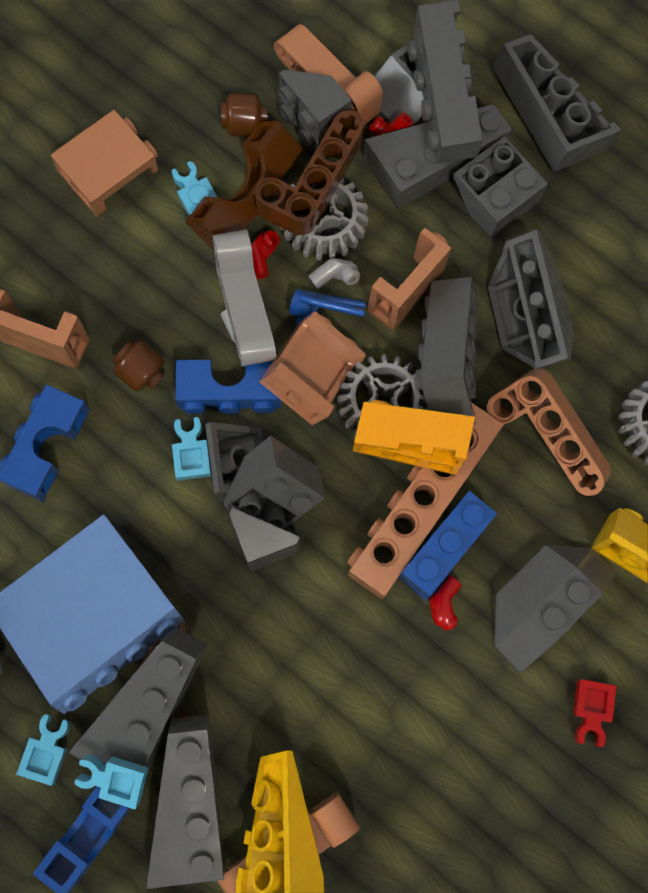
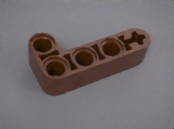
[255,110,364,235]

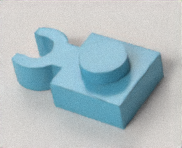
[172,161,217,216]
[172,417,211,481]
[16,714,70,786]
[74,754,149,809]

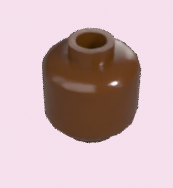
[221,93,267,137]
[112,341,165,391]

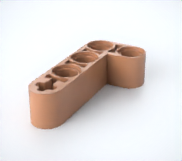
[273,24,383,125]
[487,368,611,496]
[217,791,361,893]

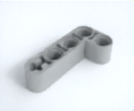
[212,229,277,367]

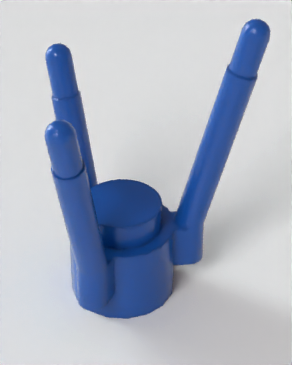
[289,288,367,324]

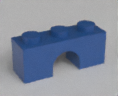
[176,360,281,414]
[0,385,90,502]
[398,491,497,600]
[33,787,131,893]

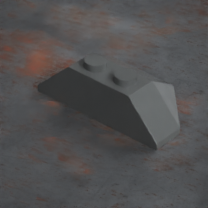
[488,230,574,369]
[494,545,617,673]

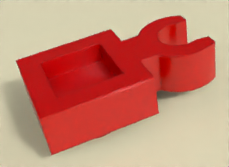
[573,679,617,748]

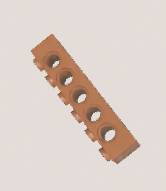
[347,403,504,600]

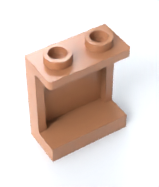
[50,110,158,217]
[367,228,451,331]
[0,289,90,369]
[259,312,366,425]

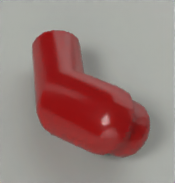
[369,112,413,137]
[251,230,280,280]
[429,575,462,631]

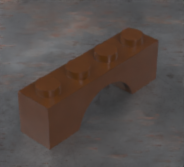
[185,121,303,249]

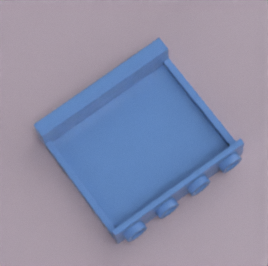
[0,514,184,714]

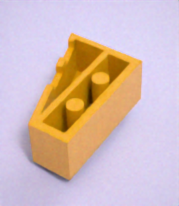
[353,400,475,475]

